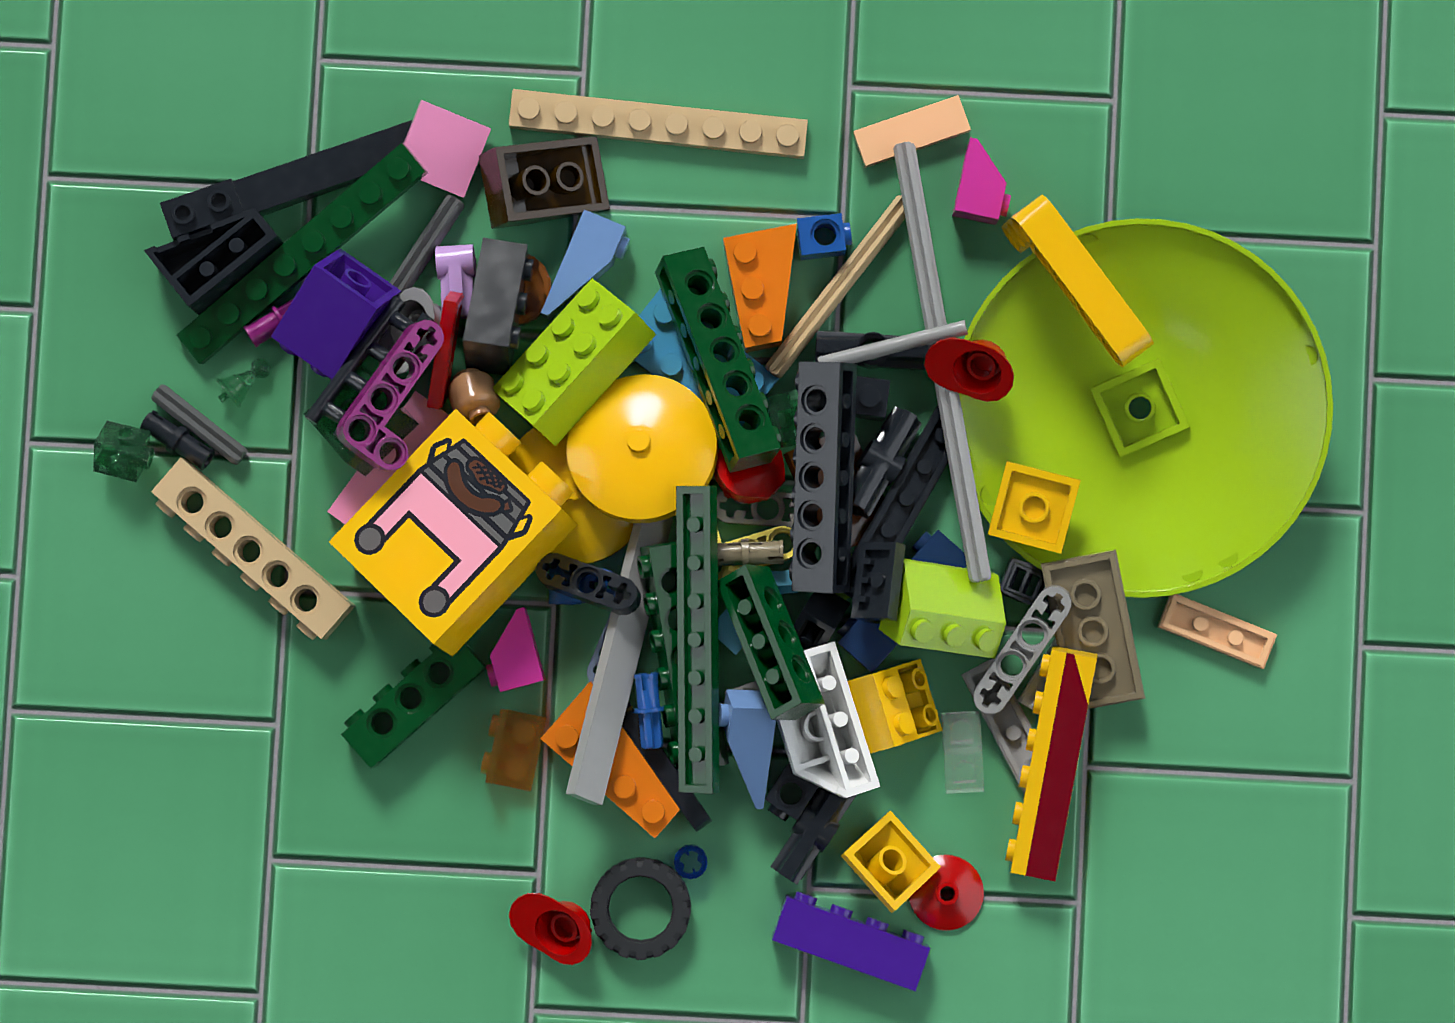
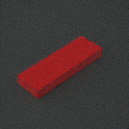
[427,291,464,410]

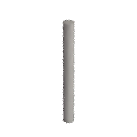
[818,320,968,364]

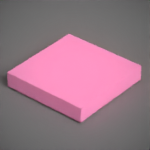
[404,100,491,198]

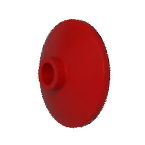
[909,855,984,931]

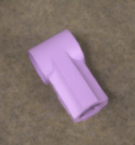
[435,244,476,319]

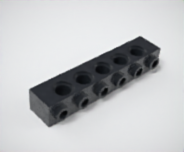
[789,362,857,593]

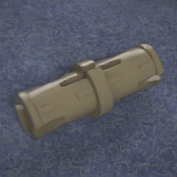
[718,538,784,566]

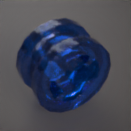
[674,844,708,879]

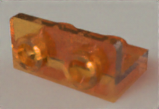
[480,708,548,791]

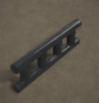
[305,296,435,438]

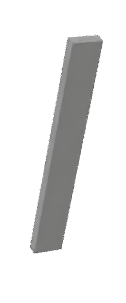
[566,517,673,805]

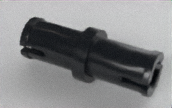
[140,410,215,470]

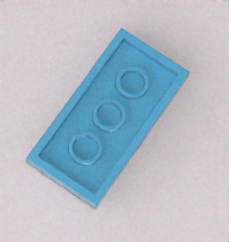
[633,288,779,426]

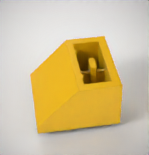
[847,659,943,753]

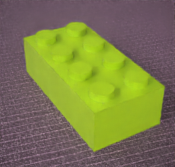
[493,278,656,446]

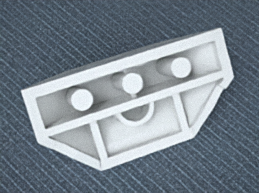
[777,641,880,798]

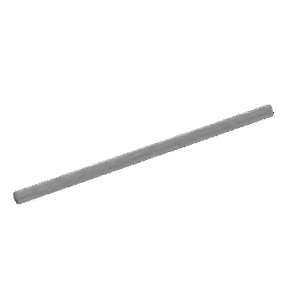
[893,142,991,583]

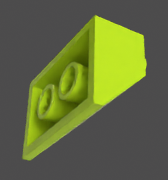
[879,559,1006,659]

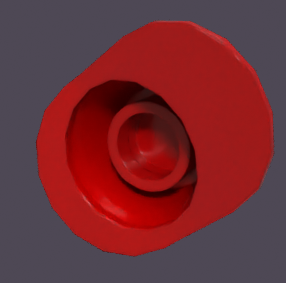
[924,337,1014,402]
[509,893,592,965]

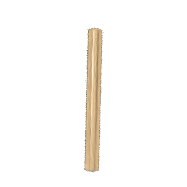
[765,195,905,378]

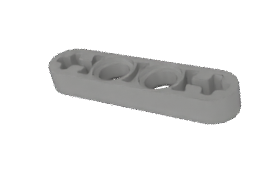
[974,585,1072,714]

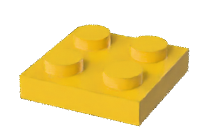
[988,461,1081,554]

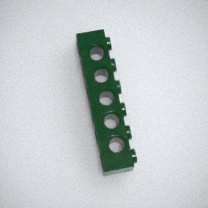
[655,247,781,473]
[637,540,729,770]

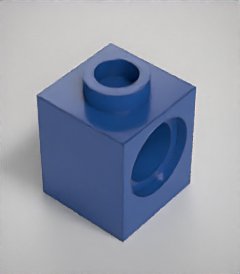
[796,213,852,261]

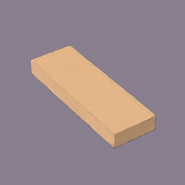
[853,95,971,168]
[1157,594,1277,669]

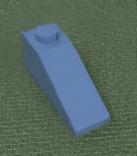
[541,210,630,320]
[719,689,776,809]

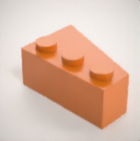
[723,223,797,353]

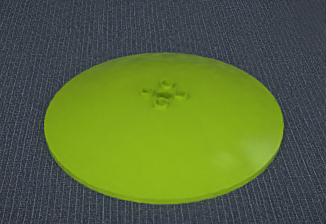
[959,218,1333,598]

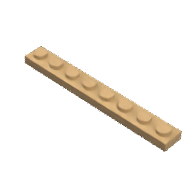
[509,89,808,159]

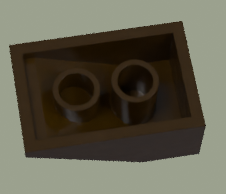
[479,136,610,229]

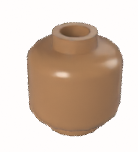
[447,368,501,425]

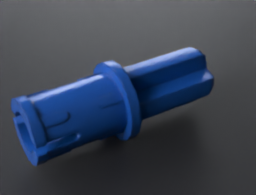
[634,672,664,749]

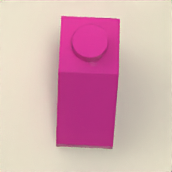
[952,137,1011,225]
[486,607,546,692]

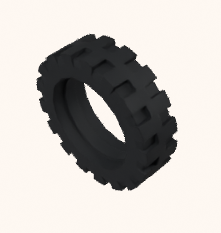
[590,857,691,960]

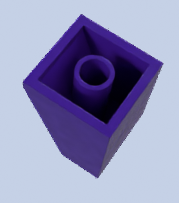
[271,248,401,379]

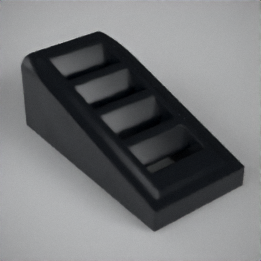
[1000,557,1051,615]

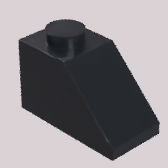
[793,592,850,650]

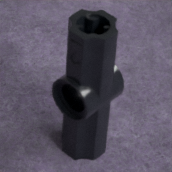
[815,331,929,370]
[852,406,922,519]
[770,788,856,884]

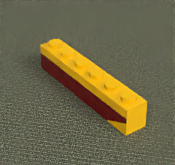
[1005,646,1098,882]

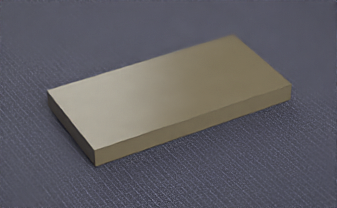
[1041,549,1145,709]

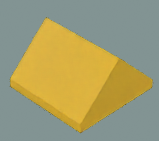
[841,810,941,913]

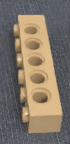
[151,458,356,640]

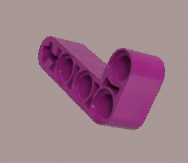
[336,320,444,471]

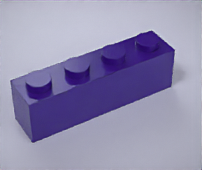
[772,891,931,992]

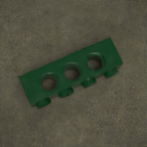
[718,564,825,720]
[341,643,486,768]

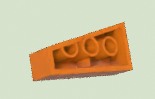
[540,681,680,838]

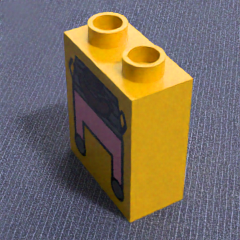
[329,409,578,657]

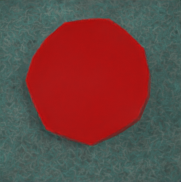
[714,448,785,504]

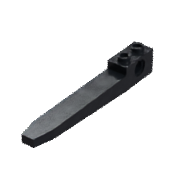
[160,120,413,241]

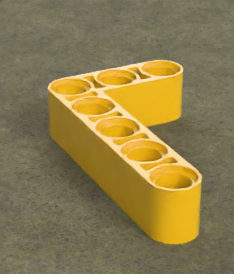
[1001,195,1154,367]

